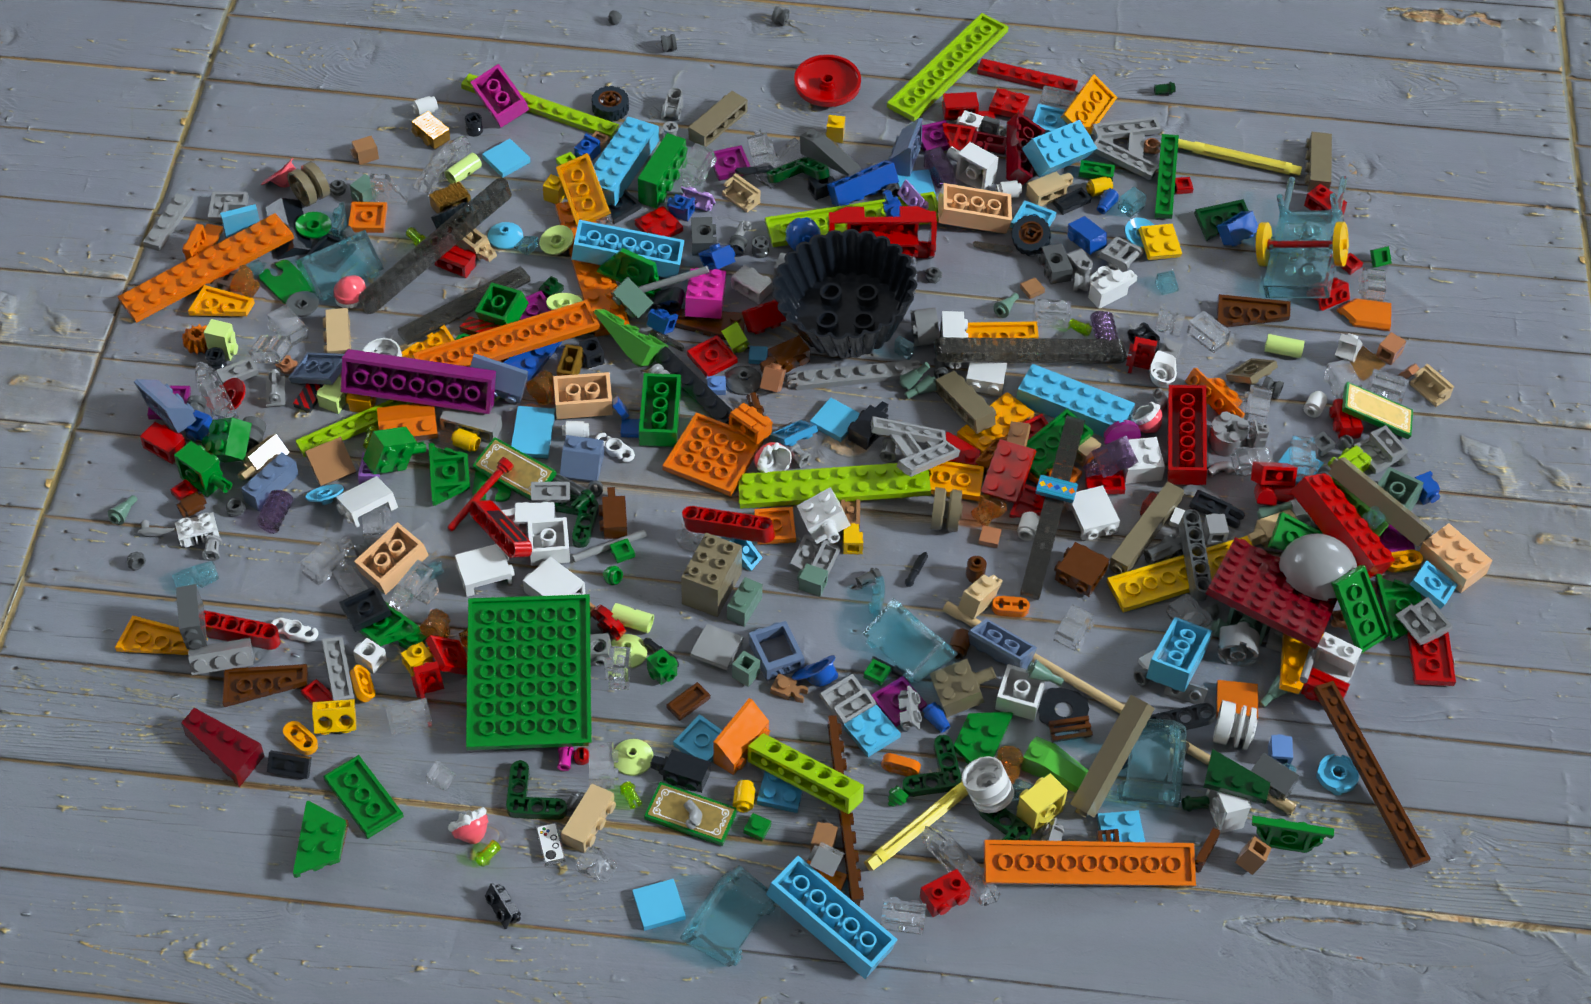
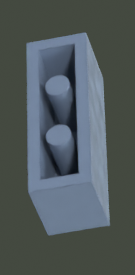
[241,452,299,511]

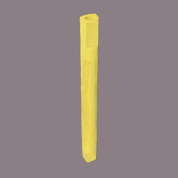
[1178,139,1302,176]
[864,781,968,871]

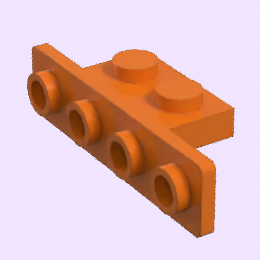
[182,224,224,260]
[1185,368,1245,418]

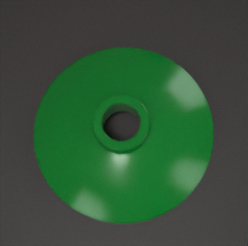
[296,212,332,238]

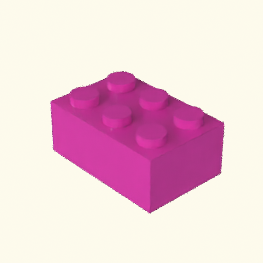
[470,64,529,128]
[685,268,726,319]

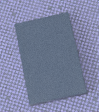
[288,352,344,385]

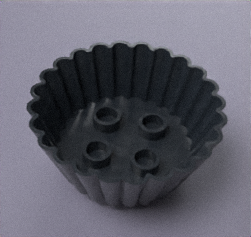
[773,229,918,358]

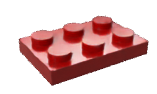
[980,439,1036,504]
[1407,632,1456,686]

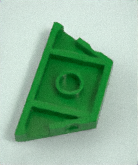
[597,248,661,297]
[429,443,470,506]
[1375,574,1422,641]
[358,601,421,647]
[954,712,1013,764]
[293,801,347,878]
[1252,815,1334,853]

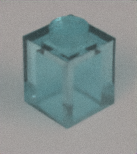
[1118,187,1147,218]

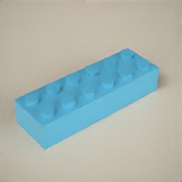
[593,117,659,206]
[571,220,684,278]
[1016,364,1135,437]
[766,856,898,979]

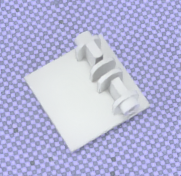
[175,512,220,548]

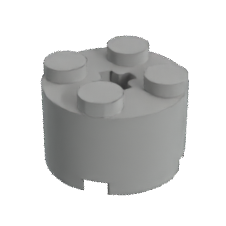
[910,308,940,347]
[1208,412,1249,457]
[1218,622,1260,667]

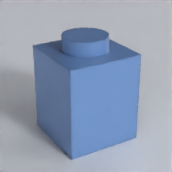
[1268,734,1293,768]

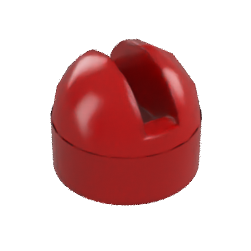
[573,747,590,765]

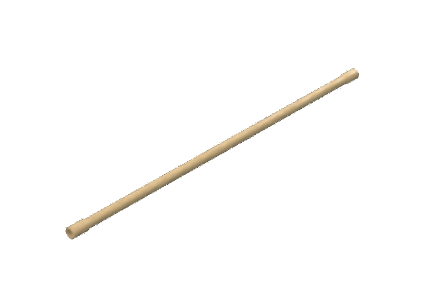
[942,601,1297,815]

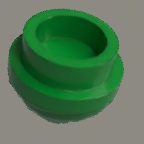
[603,566,623,585]
[888,785,909,807]

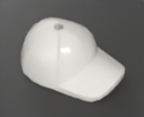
[1149,351,1177,387]

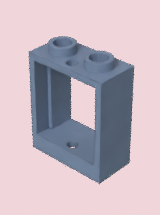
[749,621,804,681]

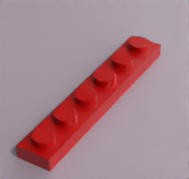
[977,58,1078,96]

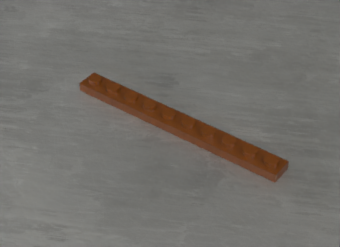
[1314,681,1431,869]
[827,715,864,907]

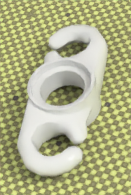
[1089,263,1120,285]
[595,433,635,462]
[271,617,318,643]

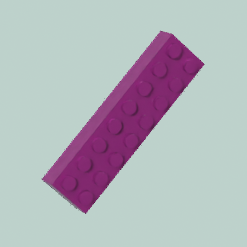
[341,349,496,414]

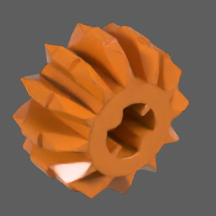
[182,324,208,355]

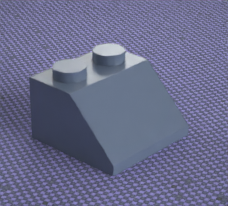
[560,435,605,482]

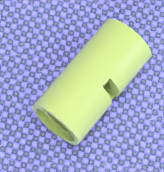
[444,153,482,184]
[1265,334,1305,359]
[611,603,654,633]

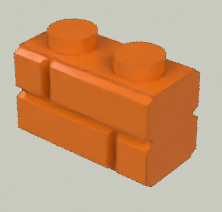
[729,403,773,445]

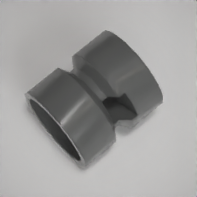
[243,416,266,452]

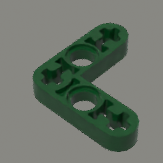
[766,157,830,183]
[554,494,599,548]
[902,735,961,797]
[506,760,568,820]
[979,808,1032,840]

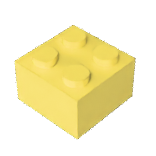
[1016,773,1068,834]

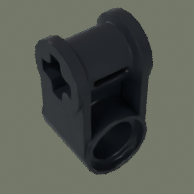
[1127,322,1160,356]

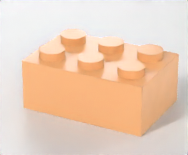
[553,372,613,419]
[354,522,429,595]
[1419,523,1493,593]

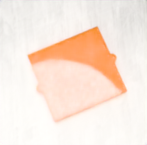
[1342,346,1385,381]

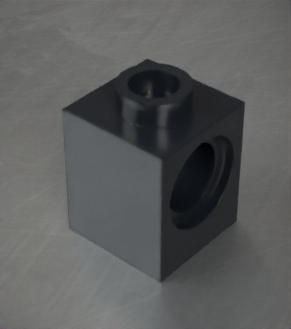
[808,176,835,200]
[579,336,605,369]

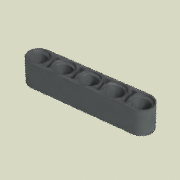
[1179,509,1212,602]

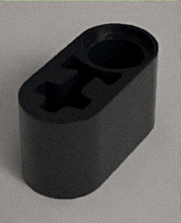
[650,287,685,313]

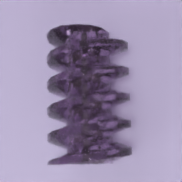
[1090,311,1119,351]
[257,490,293,534]

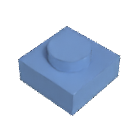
[707,376,726,395]

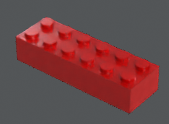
[1168,385,1207,485]
[1290,473,1396,578]

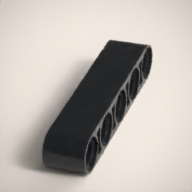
[1137,703,1215,741]

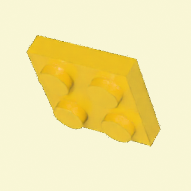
[1139,224,1182,260]

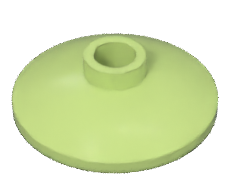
[539,225,574,255]
[546,293,582,310]
[611,634,647,669]
[612,739,653,776]

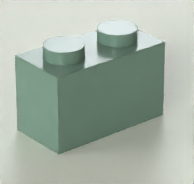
[610,277,653,319]
[727,577,763,627]

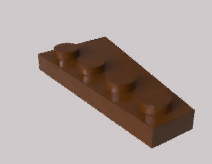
[1217,294,1291,328]
[673,309,745,341]
[223,664,308,707]

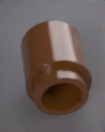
[176,492,207,518]
[966,556,987,583]
[948,628,970,659]

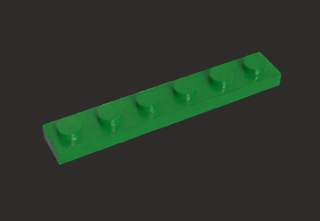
[1155,134,1179,219]

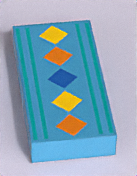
[1036,475,1078,503]

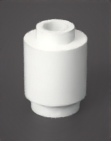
[412,96,438,117]
[996,180,1022,198]
[1303,391,1327,418]
[562,421,589,438]
[1017,512,1040,541]

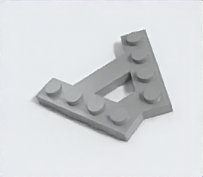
[1092,117,1161,180]
[871,416,960,477]

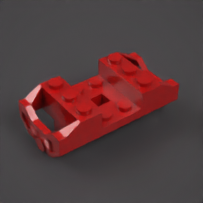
[828,206,937,258]

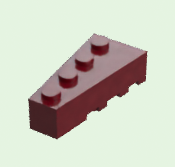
[1006,112,1045,186]
[181,708,265,787]

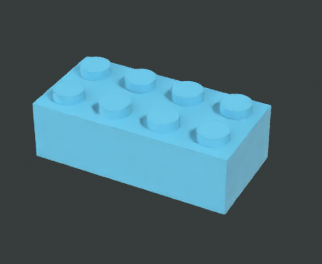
[1022,120,1097,178]
[1146,617,1212,692]

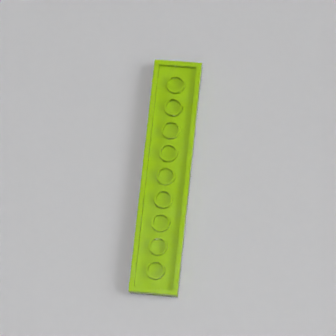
[887,13,1009,122]
[765,192,938,247]
[738,463,931,509]

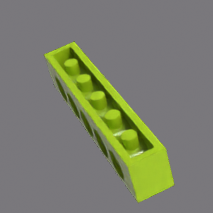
[748,733,864,814]

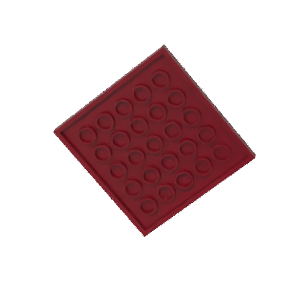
[1205,537,1337,649]

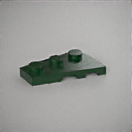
[1194,199,1249,241]
[1203,749,1271,804]

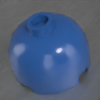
[786,217,821,251]

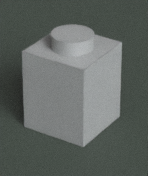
[1203,514,1229,545]

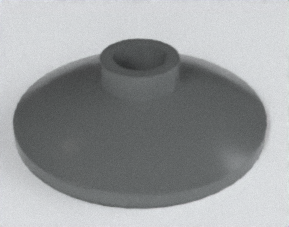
[725,366,762,395]

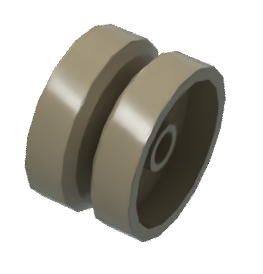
[287,161,330,207]
[931,487,963,532]

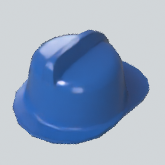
[792,655,838,686]

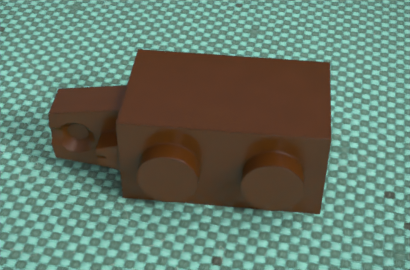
[760,335,810,373]
[599,487,627,539]

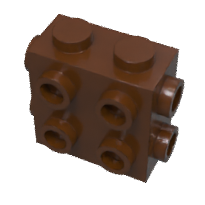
[1054,542,1110,597]

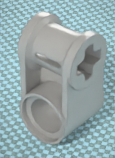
[662,88,683,120]
[1066,248,1093,277]

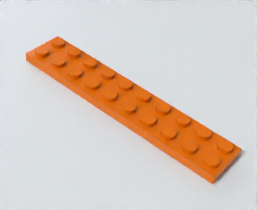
[555,202,630,337]
[117,213,294,323]
[413,300,600,367]
[983,840,1196,887]

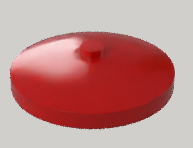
[794,55,861,107]

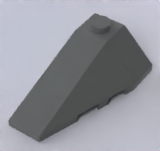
[800,129,861,177]

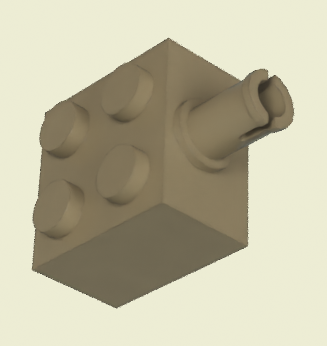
[929,659,997,717]

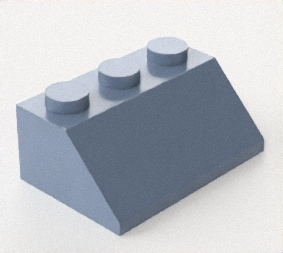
[888,118,923,176]
[470,353,528,403]
[134,379,196,433]
[968,619,1037,669]

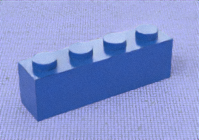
[827,160,899,206]

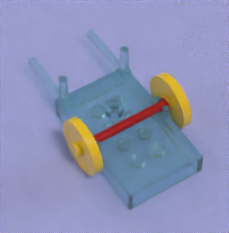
[1256,176,1349,298]

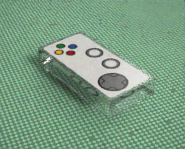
[536,822,566,867]

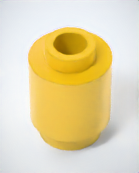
[1086,177,1113,197]
[451,428,481,452]
[733,780,755,813]

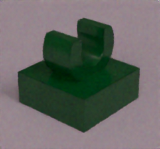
[539,276,564,298]

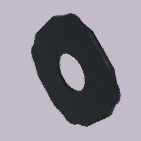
[1038,687,1089,732]

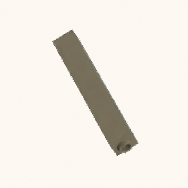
[1328,457,1434,547]
[1108,482,1184,574]
[1070,695,1155,818]

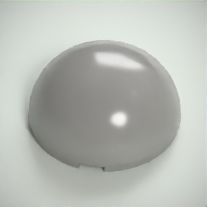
[1279,534,1357,601]

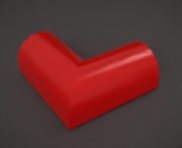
[1254,483,1295,506]

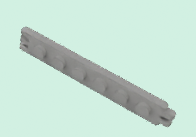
[786,360,923,390]

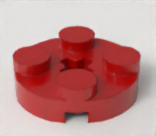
[590,604,626,641]

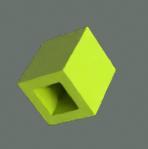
[721,322,750,353]

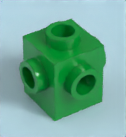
[646,648,678,685]

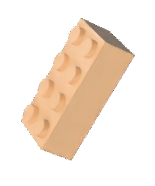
[938,183,1012,234]

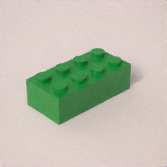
[638,133,688,209]
[639,373,681,447]

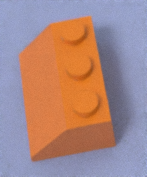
[377,403,438,441]
[713,698,770,775]

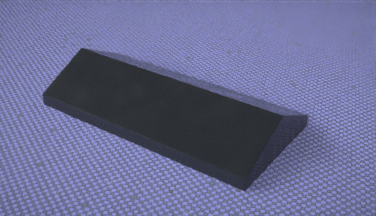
[265,198,313,260]

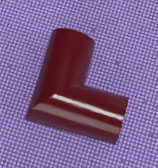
[971,131,1007,155]

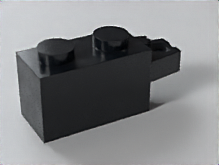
[847,401,889,450]
[650,750,711,793]

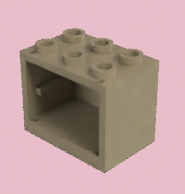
[681,533,742,617]

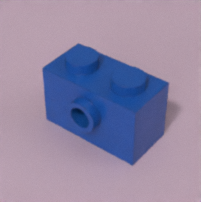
[1216,211,1258,247]
[1067,216,1107,255]
[698,243,736,270]

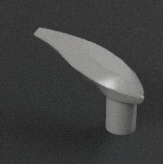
[137,520,175,536]

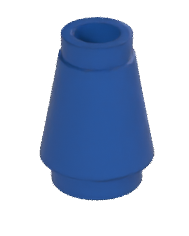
[1097,188,1119,214]
[922,702,950,733]

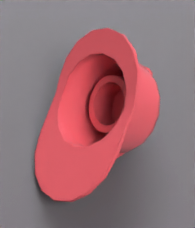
[261,158,296,188]

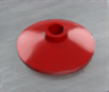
[216,378,245,413]

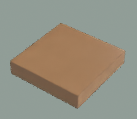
[305,437,356,487]

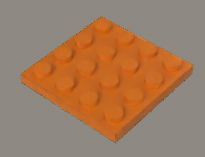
[662,412,764,497]

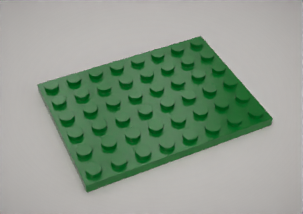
[466,594,592,750]

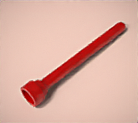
[447,457,514,531]

